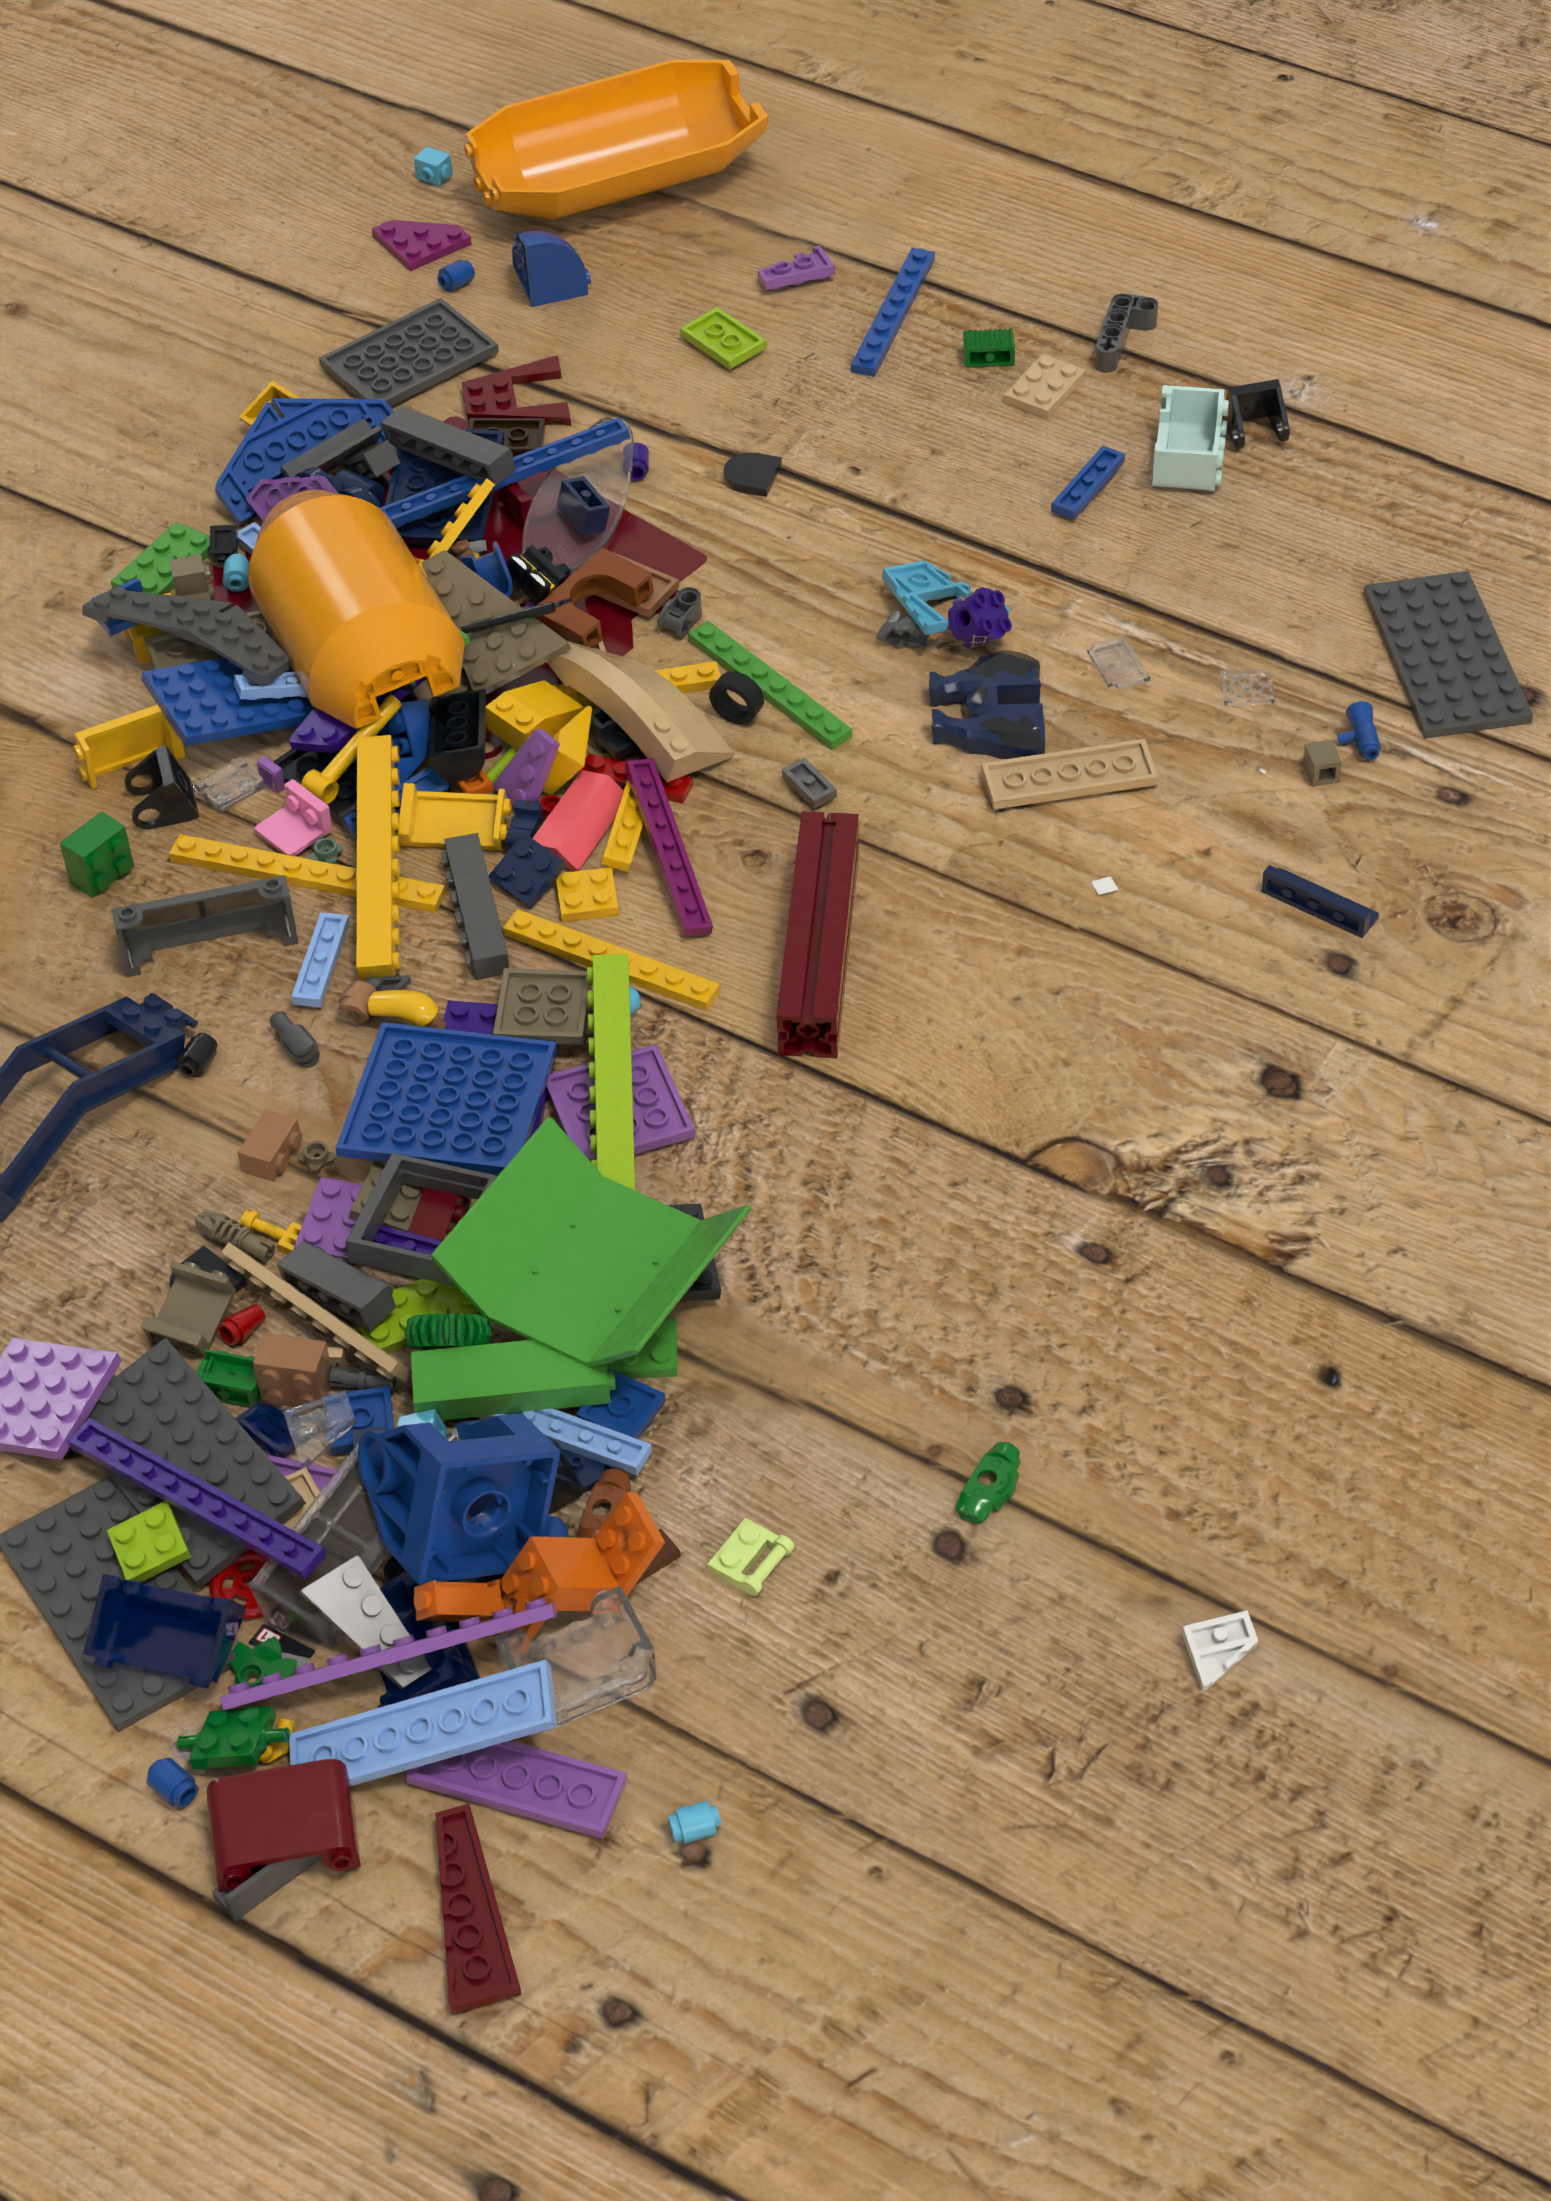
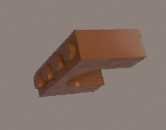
[535,547,654,648]

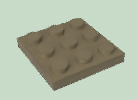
[493,968,592,1045]

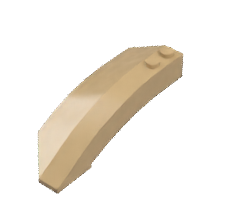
[546,641,734,782]

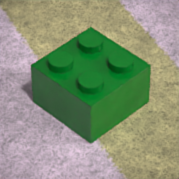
[60,811,134,898]

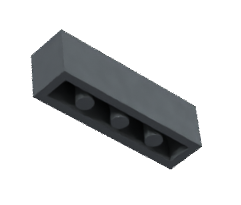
[277,1241,396,1331]

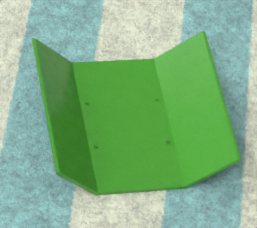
[431,1117,751,1368]

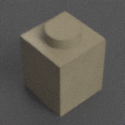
[1303,739,1342,787]

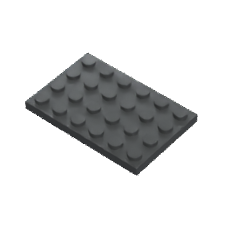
[319,298,499,407]

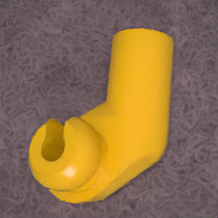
[259,1718,296,1763]

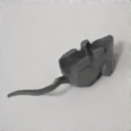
[876,612,951,649]

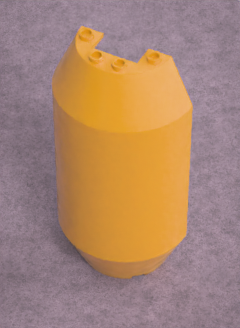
[463,60,768,221]
[248,490,465,729]

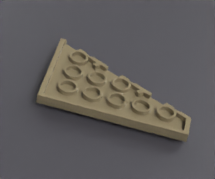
[421,550,571,694]

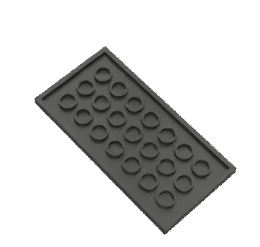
[1364,571,1533,739]
[85,1338,306,1588]
[0,1476,237,1732]

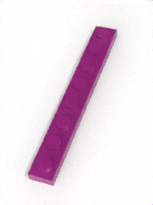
[625,759,713,937]

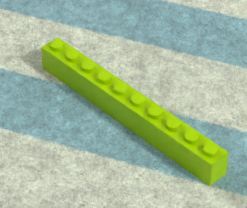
[587,954,635,1190]

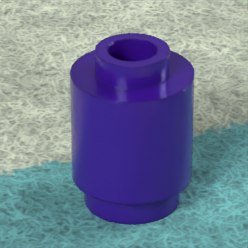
[623,443,649,481]

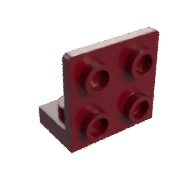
[498,478,561,527]

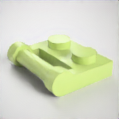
[707,1518,795,1596]

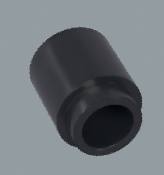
[177,1033,218,1077]

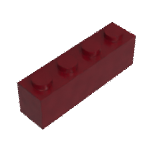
[408,1188,472,1241]

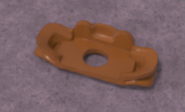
[577,1469,631,1538]

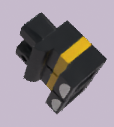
[506,545,571,605]

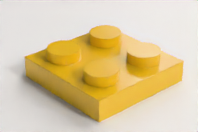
[556,867,619,922]

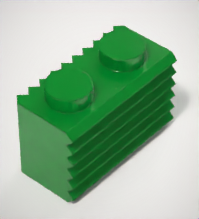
[963,328,1015,367]

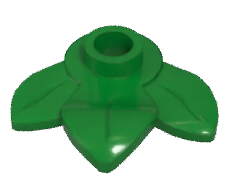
[230,1637,297,1687]

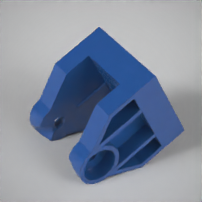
[357,1413,561,1585]

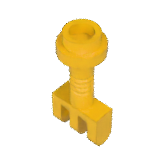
[240,1210,302,1255]

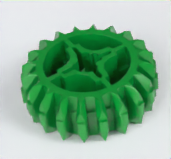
[405,1313,492,1350]

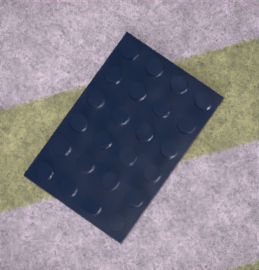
[385,429,505,545]

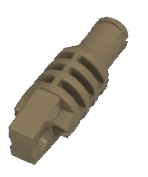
[195,1209,275,1263]

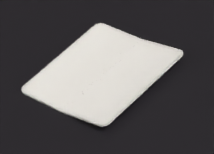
[1091,876,1118,895]

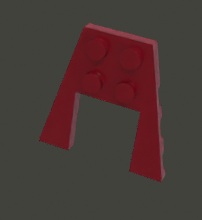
[461,355,571,426]

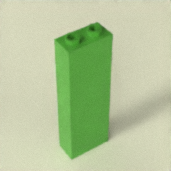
[411,1340,616,1420]

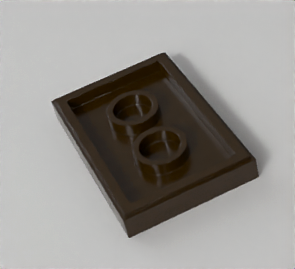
[468,418,546,457]

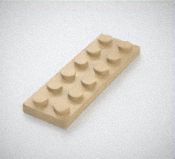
[981,739,1159,810]

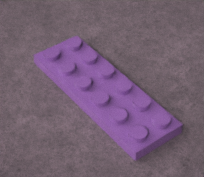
[406,1740,627,1839]

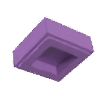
[256,756,285,793]

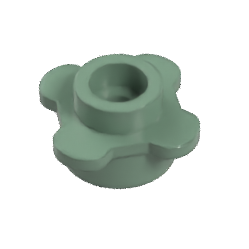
[310,838,343,864]

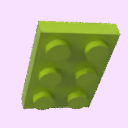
[680,307,767,370]

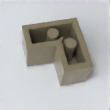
[169,554,215,600]

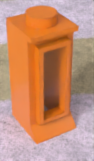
[414,1579,502,1622]

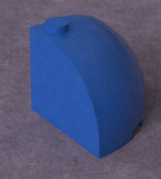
[512,230,591,307]

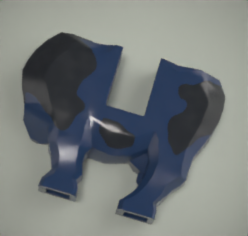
[929,650,1045,759]

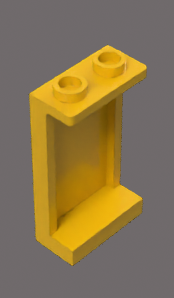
[73,705,186,789]
[397,783,512,851]

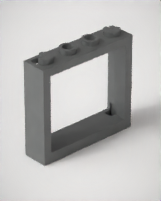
[346,1153,497,1286]

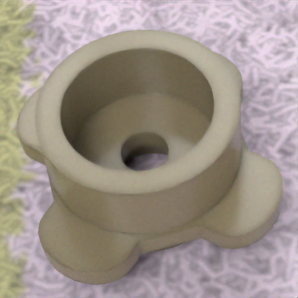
[299,1141,335,1172]

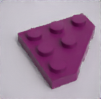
[372,220,472,271]

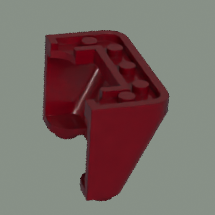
[206,1759,361,1892]

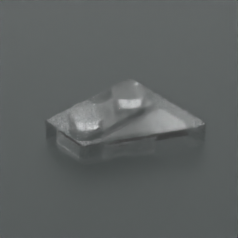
[283,1390,356,1469]

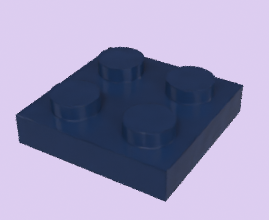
[489,832,567,909]

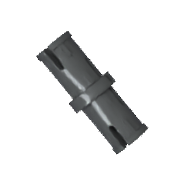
[329,1366,397,1394]

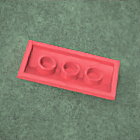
[532,770,624,872]

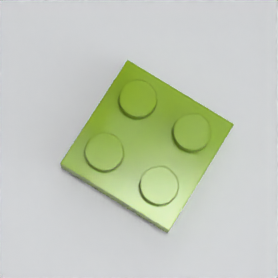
[107,1501,192,1587]

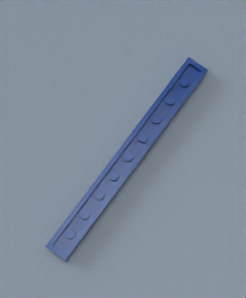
[380,417,631,528]

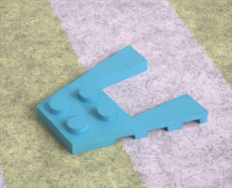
[881,560,1010,635]

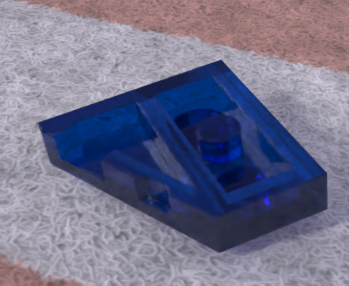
[235,1402,325,1458]

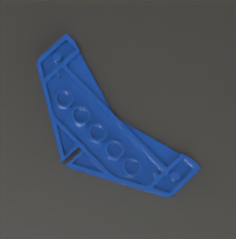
[215,398,394,527]

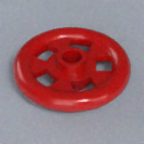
[210,1550,290,1620]

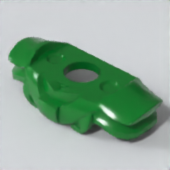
[955,1442,1021,1523]

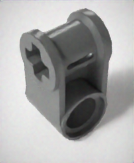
[657,587,702,638]

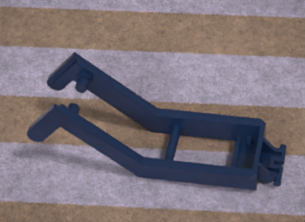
[0,993,198,1222]

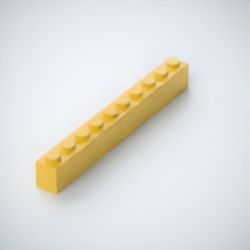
[356,735,401,982]

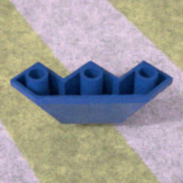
[334,699,431,787]

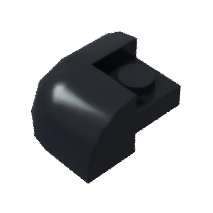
[589,707,645,761]

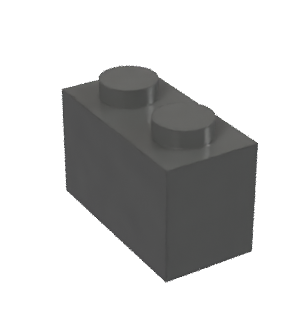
[342,440,400,479]

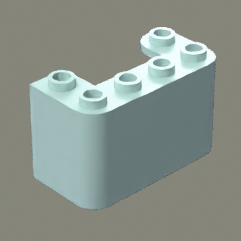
[1152,385,1229,491]

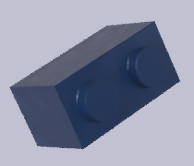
[557,476,610,537]

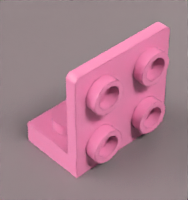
[254,779,333,856]

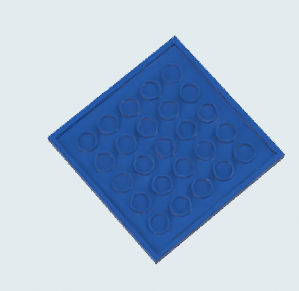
[336,1022,557,1175]

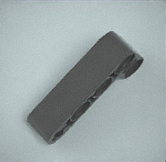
[1095,293,1158,373]

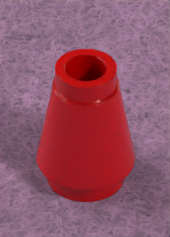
[218,1304,266,1346]

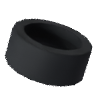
[709,671,764,725]

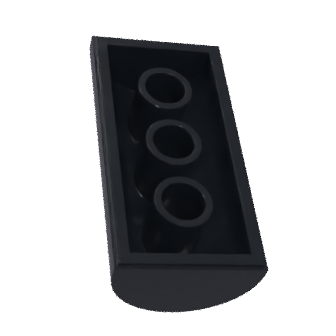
[429,689,487,781]

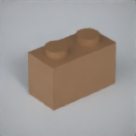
[237,1109,303,1182]

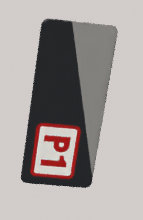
[249,1624,315,1667]

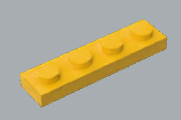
[601,780,644,872]

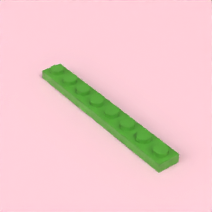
[688,621,853,750]

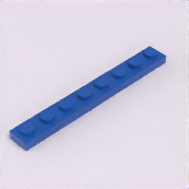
[851,248,935,377]

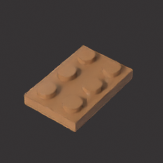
[593,552,679,618]

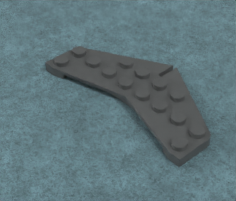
[82,587,290,686]

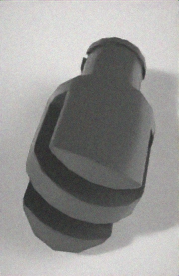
[269,1011,320,1068]

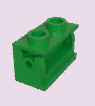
[196,1349,261,1410]

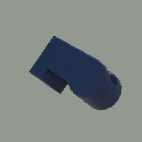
[506,800,544,851]

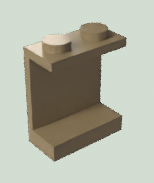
[141,1261,236,1357]

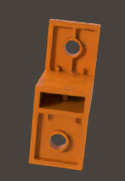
[490,1492,665,1656]

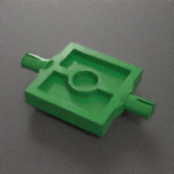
[177,1706,290,1770]

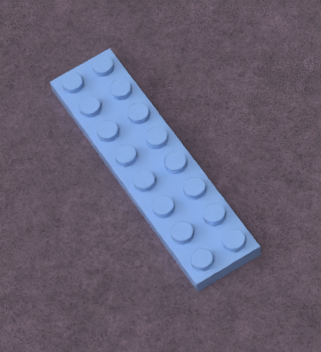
[289,1659,557,1786]

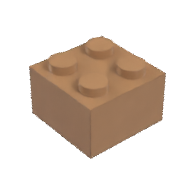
[253,1333,331,1411]

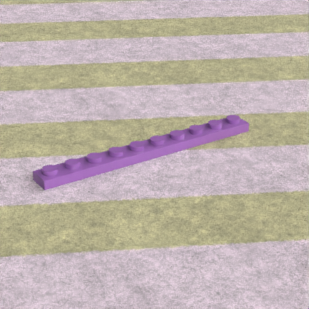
[220,1597,559,1710]

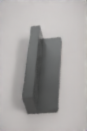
[280,419,382,478]
[212,1855,322,1922]

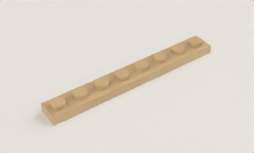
[221,1242,412,1382]

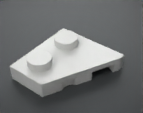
[1181,1610,1258,1691]

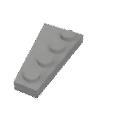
[299,1555,431,1690]

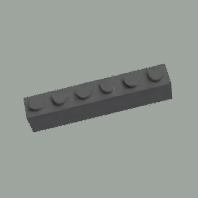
[381,406,516,487]
[441,833,509,980]

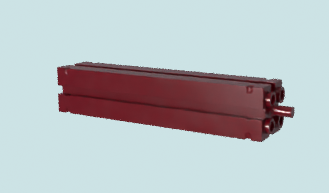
[776,811,859,1058]

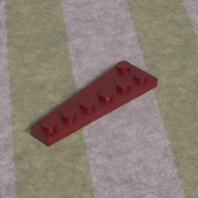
[435,1804,522,2014]

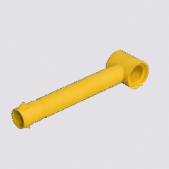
[301,694,402,804]

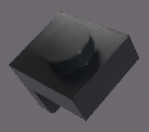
[208,525,238,563]

